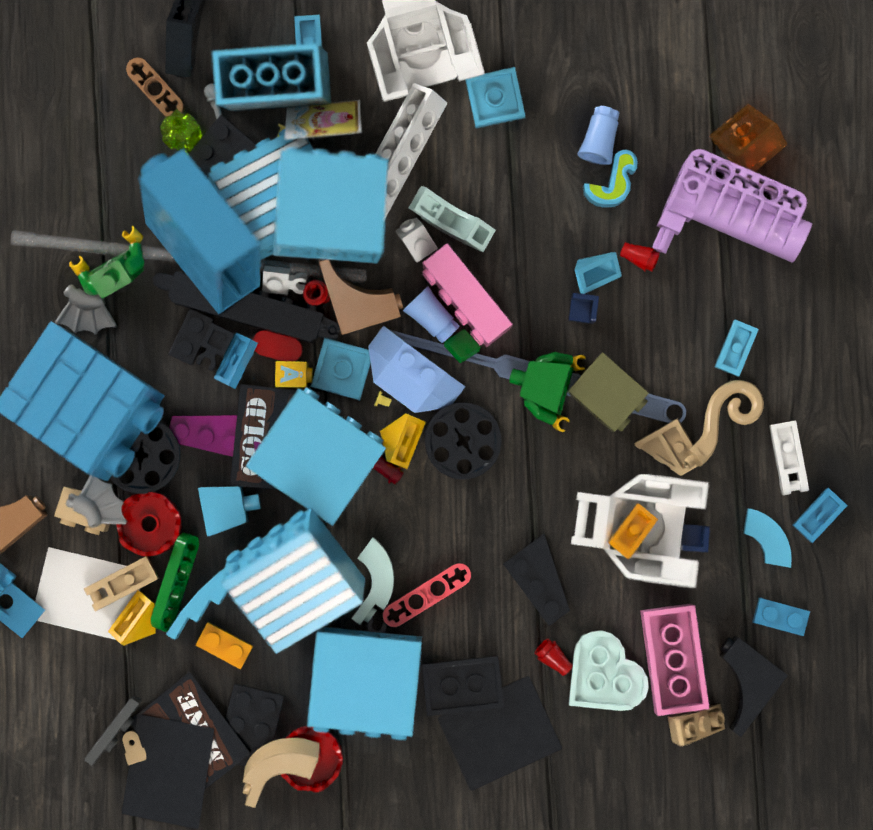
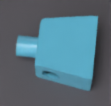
[198,487,261,536]

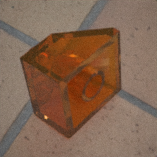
[710,104,787,177]

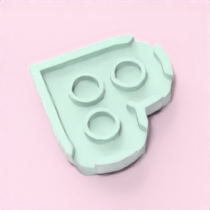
[569,630,649,711]

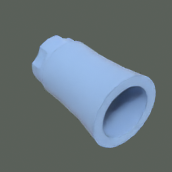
[577,106,619,165]
[403,286,460,343]

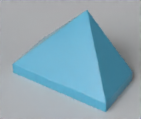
[575,252,622,294]

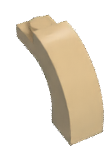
[243,738,320,808]

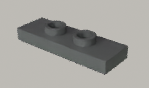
[84,696,143,766]

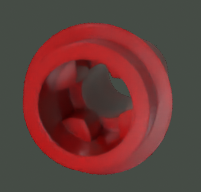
[620,242,660,272]
[303,280,330,305]
[535,638,573,676]

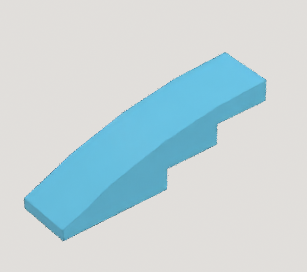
[166,568,228,640]

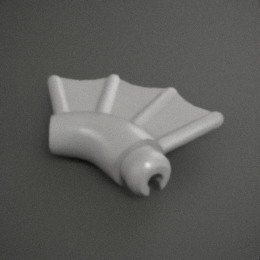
[55,285,117,335]
[66,475,127,528]

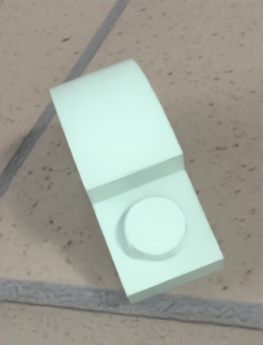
[409,186,496,252]
[352,537,394,625]

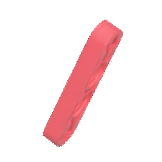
[383,563,471,627]

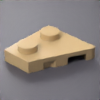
[634,418,698,476]

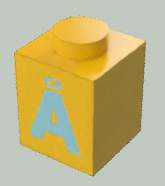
[275,361,313,389]

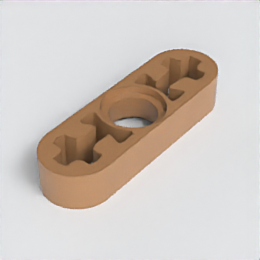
[126,58,185,120]

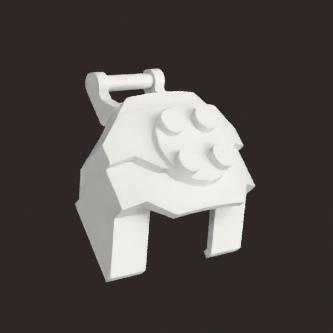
[367,0,484,102]
[571,474,708,588]

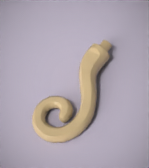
[683,380,764,469]

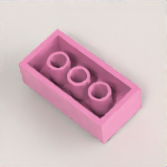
[422,244,512,347]
[640,604,709,716]

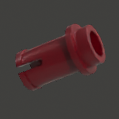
[372,455,404,485]

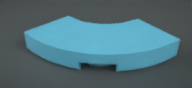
[743,508,792,568]

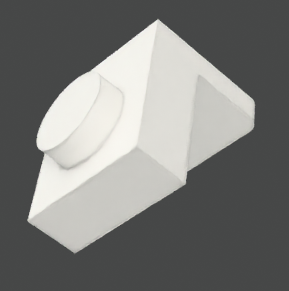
[396,218,438,262]

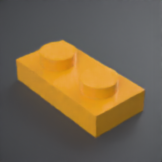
[608,503,658,559]
[196,622,253,669]

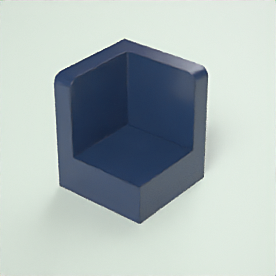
[568,293,599,324]
[680,524,710,552]

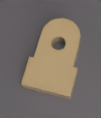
[123,730,146,765]

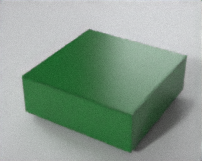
[444,329,481,363]

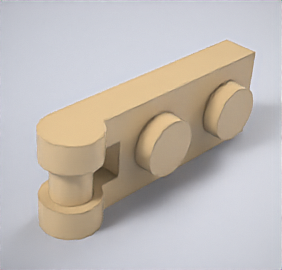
[84,556,159,612]

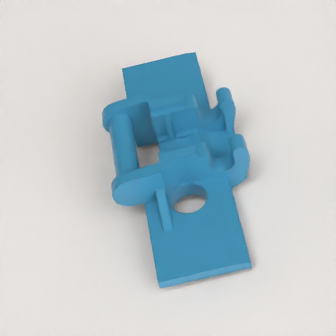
[0,563,45,638]

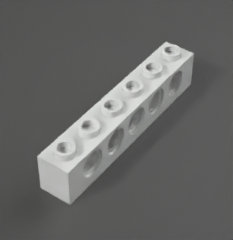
[376,83,447,220]

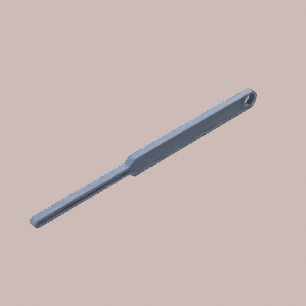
[378,329,686,423]

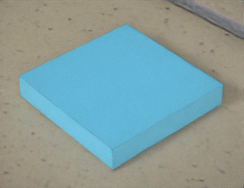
[465,67,525,128]
[311,338,371,401]

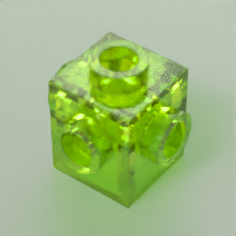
[160,109,203,155]

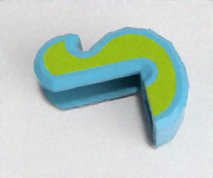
[583,150,638,207]

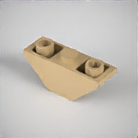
[667,704,725,746]

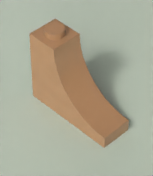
[318,259,403,335]
[0,495,47,554]

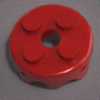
[116,492,182,556]
[280,726,343,792]

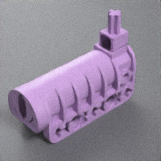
[652,149,812,263]

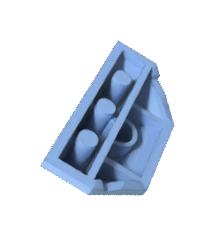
[368,326,465,413]

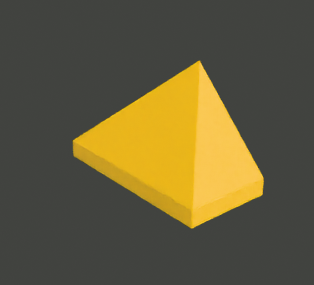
[380,413,426,469]
[108,590,156,645]

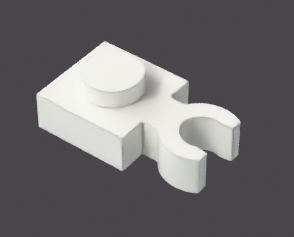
[262,265,308,295]

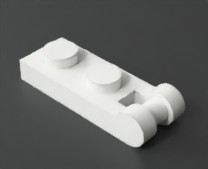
[769,420,809,496]

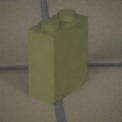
[567,352,649,433]

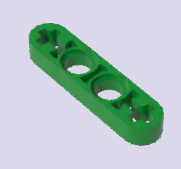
[151,532,199,632]

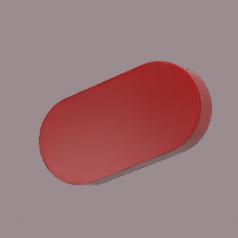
[253,330,303,362]

